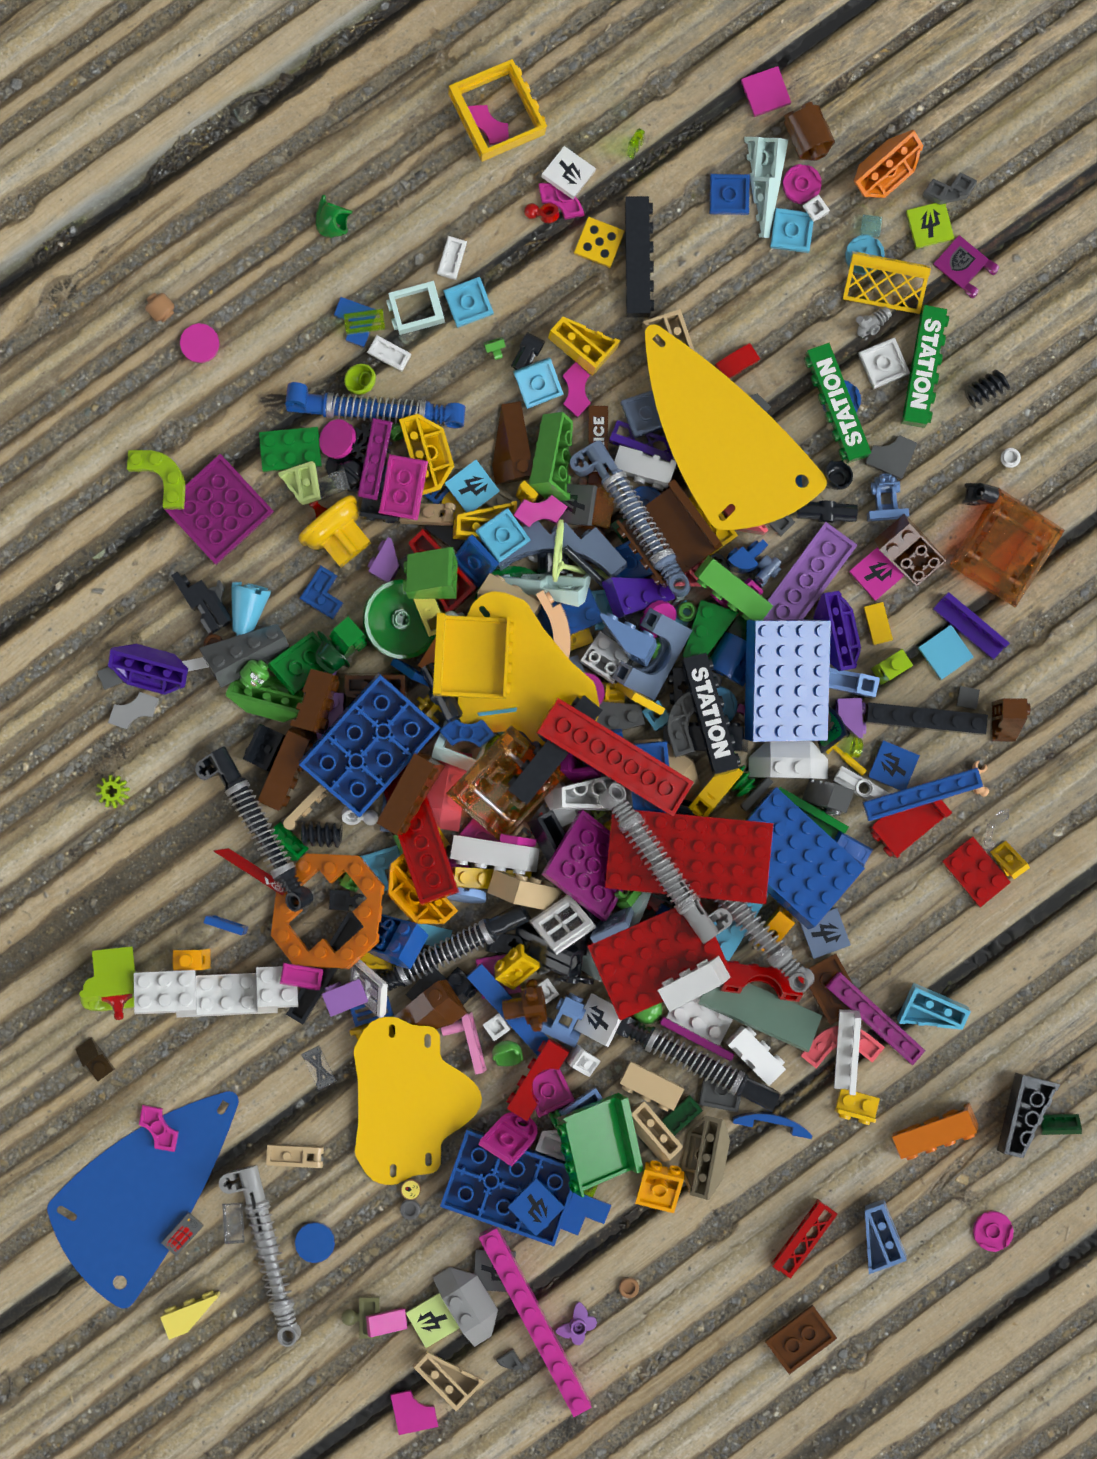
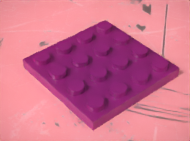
[162,454,274,565]
[542,810,623,922]

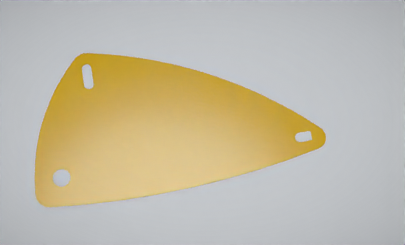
[645,324,827,530]

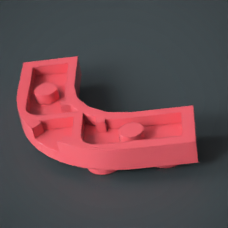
[800,1026,885,1069]

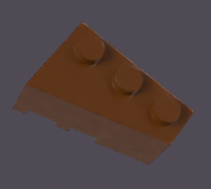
[345,673,407,698]

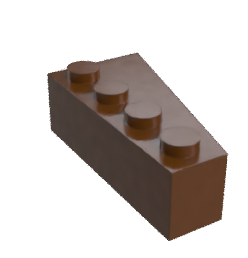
[258,726,317,811]
[376,753,446,835]

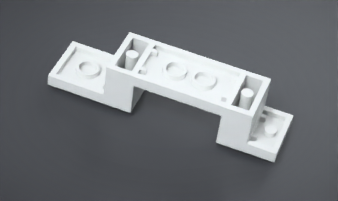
[134,966,298,1018]

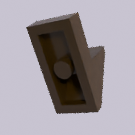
[75,1037,115,1082]

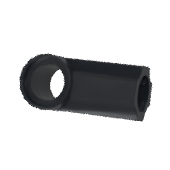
[511,332,545,370]

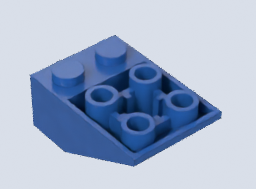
[368,914,429,969]

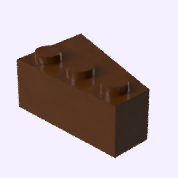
[290,669,339,734]
[992,698,1031,742]

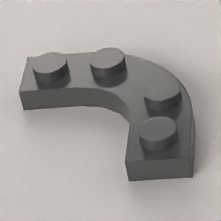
[667,692,719,758]

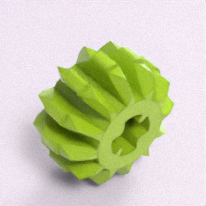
[96,775,130,808]

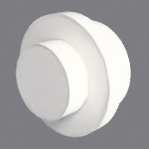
[1000,448,1021,468]

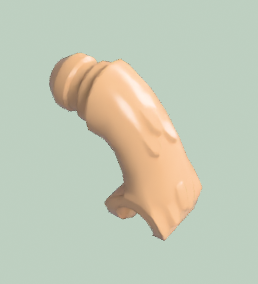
[972,760,989,797]

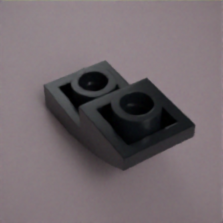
[424,516,466,552]

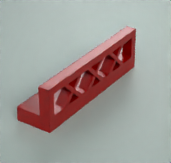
[771,1199,838,1279]

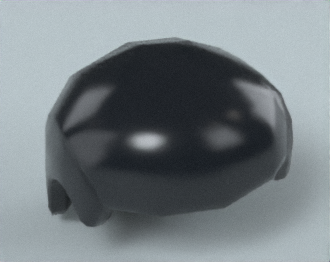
[824,460,853,490]

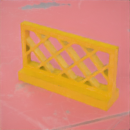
[843,251,931,314]

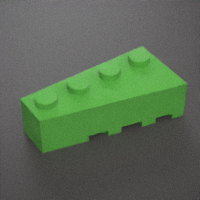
[529,412,573,501]
[694,555,773,620]

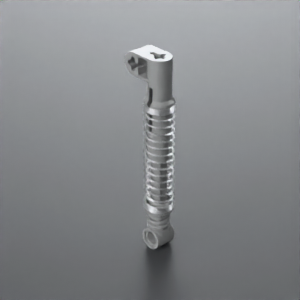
[599,783,733,944]
[713,899,814,992]

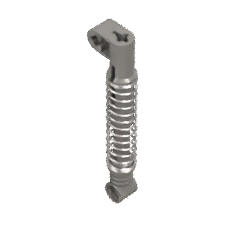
[219,1165,301,1347]

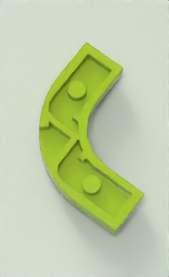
[127,450,185,509]

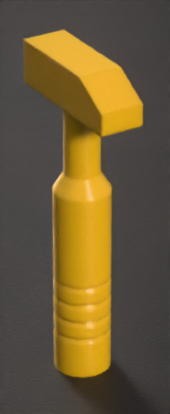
[826,741,867,776]

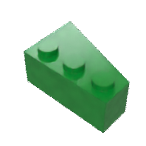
[682,600,739,659]
[328,616,368,659]

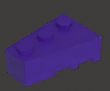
[602,577,675,619]

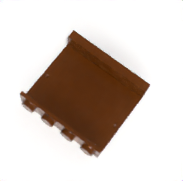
[616,479,723,588]

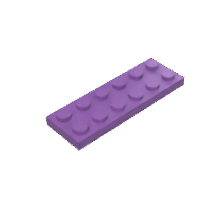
[763,522,857,620]

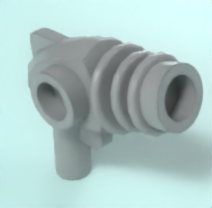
[856,307,892,338]

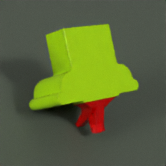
[79,946,140,1020]

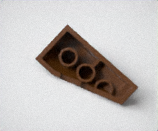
[492,401,533,485]
[392,980,468,1035]

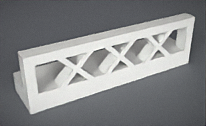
[834,1010,861,1095]

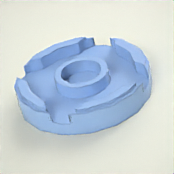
[447,887,486,903]

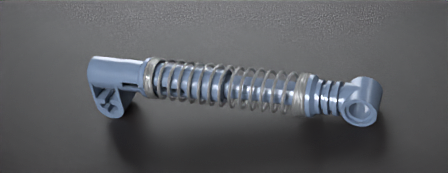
[570,440,690,597]

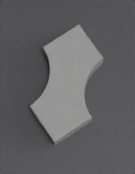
[108,692,159,729]

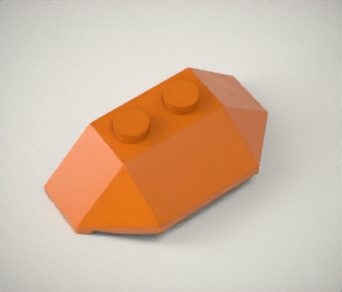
[854,130,924,198]

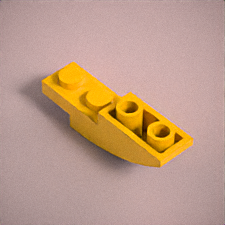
[452,867,532,889]

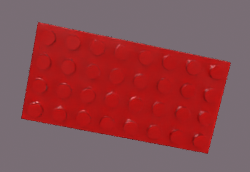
[605,810,774,904]

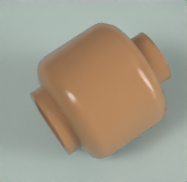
[145,293,175,323]

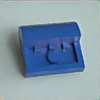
[726,539,768,574]
[711,632,746,686]

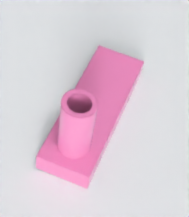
[441,1012,487,1075]

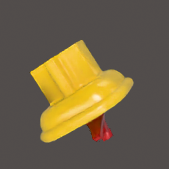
[298,495,372,568]

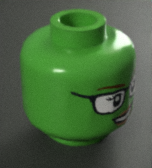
[240,660,269,689]

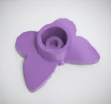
[555,1302,597,1345]

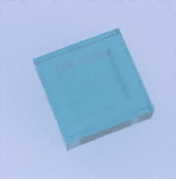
[860,214,882,238]

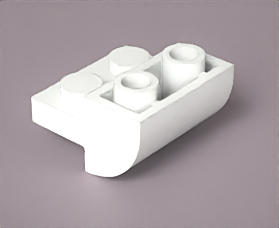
[580,631,629,684]

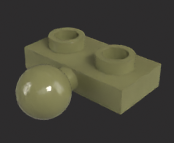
[341,1296,380,1339]

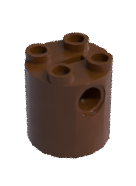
[784,102,835,161]

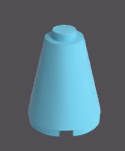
[231,582,271,636]

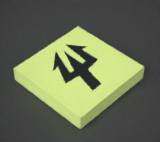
[406,1293,459,1348]

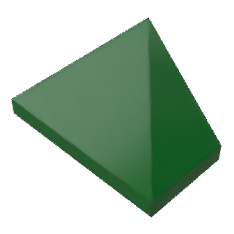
[270,822,309,861]

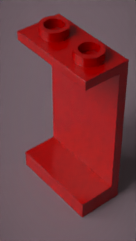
[869,782,952,858]

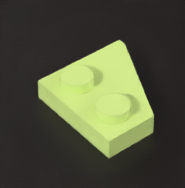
[278,461,321,505]

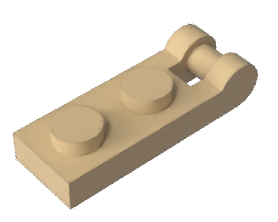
[399,503,456,526]
[283,784,327,830]
[266,1144,324,1168]

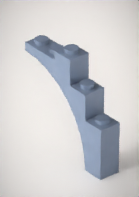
[497,521,627,578]

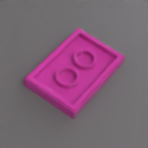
[379,454,428,520]

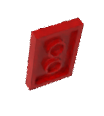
[941,836,1011,908]

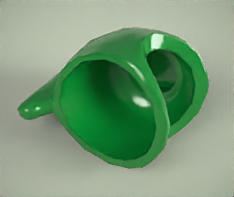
[315,195,353,238]

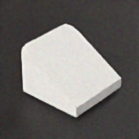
[802,194,830,222]

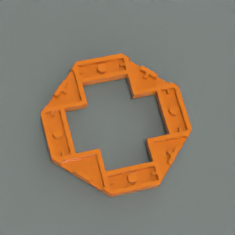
[271,853,385,969]

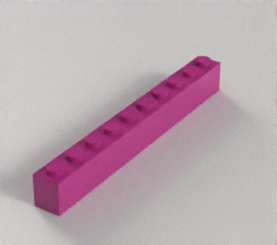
[479,1226,592,1417]

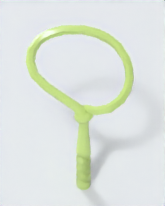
[552,519,608,582]

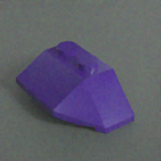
[813,591,861,671]
[108,644,188,695]

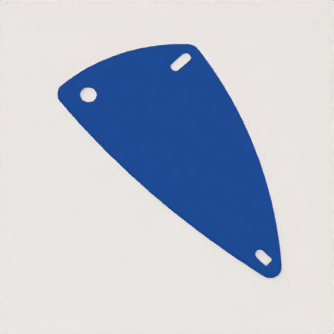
[47,1091,239,1308]

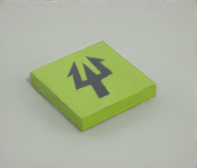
[906,203,954,249]

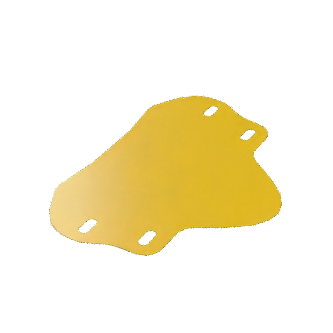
[458,591,599,745]
[354,1017,482,1185]

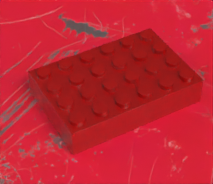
[587,902,731,1020]

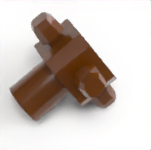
[502,979,547,1032]

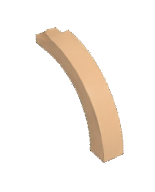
[536,589,571,658]

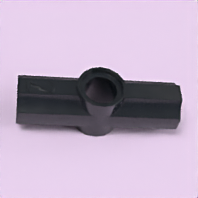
[797,500,858,523]
[421,662,463,723]

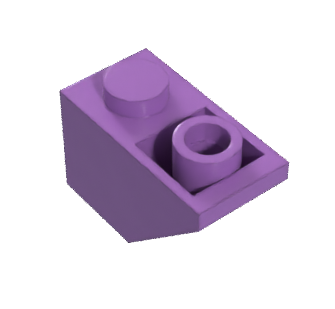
[368,537,400,582]
[835,698,866,739]

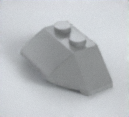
[433,1267,498,1347]

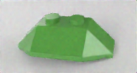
[226,675,304,722]

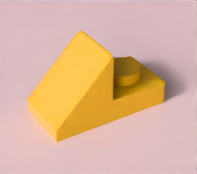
[990,841,1030,879]

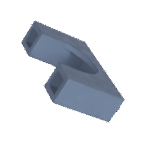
[612,608,692,700]

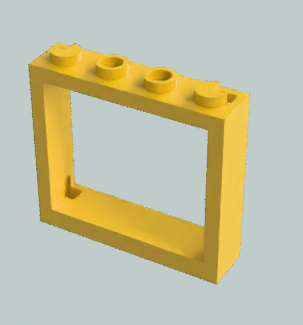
[448,59,547,162]

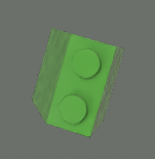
[403,547,458,599]

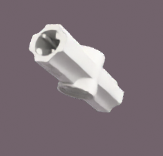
[833,766,890,801]

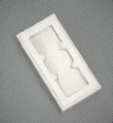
[437,236,467,280]
[367,335,411,372]

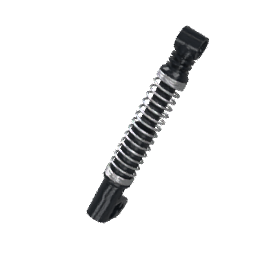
[195,746,313,912]
[371,905,531,1000]
[616,1017,781,1112]

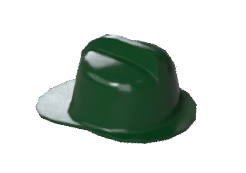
[316,631,350,674]

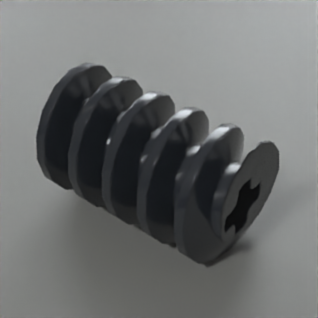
[965,370,1010,409]
[301,821,343,848]

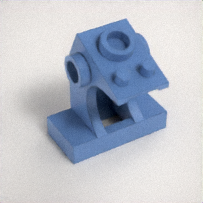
[867,473,909,522]
[541,992,586,1048]

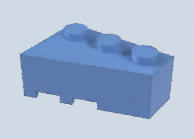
[865,1199,907,1274]

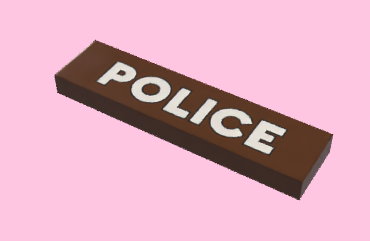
[588,406,608,485]

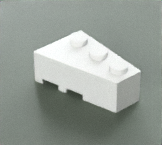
[614,445,676,491]
[658,956,730,1012]
[725,1025,786,1086]

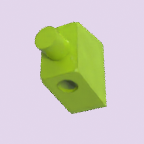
[870,649,913,685]

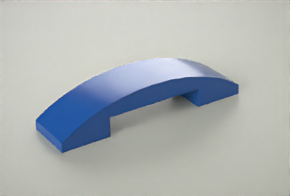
[731,1112,812,1139]

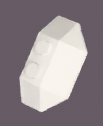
[748,741,828,779]

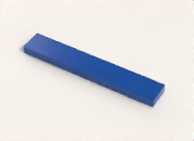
[862,768,984,821]
[466,963,549,1056]

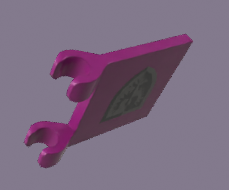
[933,235,999,298]

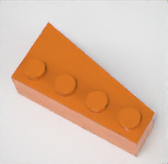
[892,1102,979,1160]

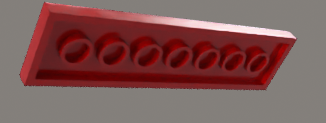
[536,698,694,816]
[383,763,459,906]

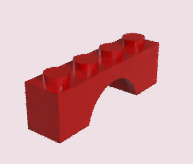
[720,961,804,1002]
[506,1038,570,1121]

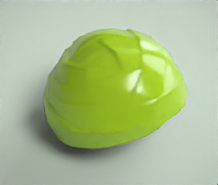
[344,364,376,395]

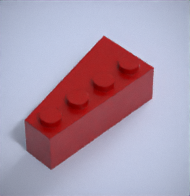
[408,529,478,612]

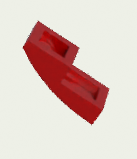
[715,343,760,379]

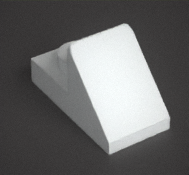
[565,1044,601,1077]

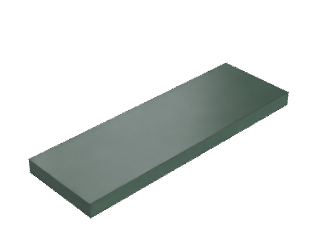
[698,983,822,1052]

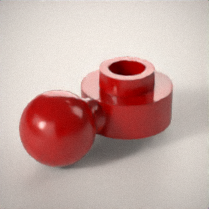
[524,203,559,223]

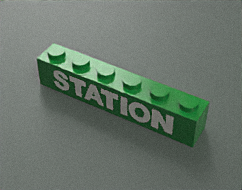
[901,305,949,428]
[804,342,871,464]

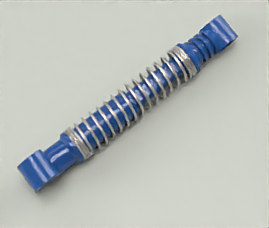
[285,382,466,428]

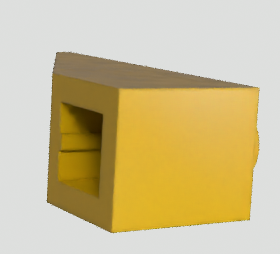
[688,768,744,817]

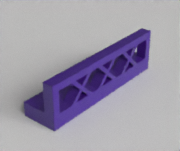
[609,420,679,469]
[932,592,1010,660]

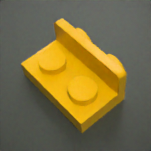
[494,943,540,990]
[835,1089,880,1125]

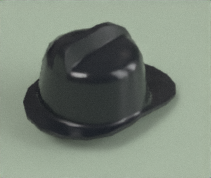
[326,453,364,492]

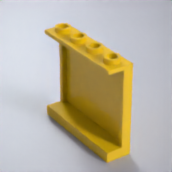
[433,613,514,699]

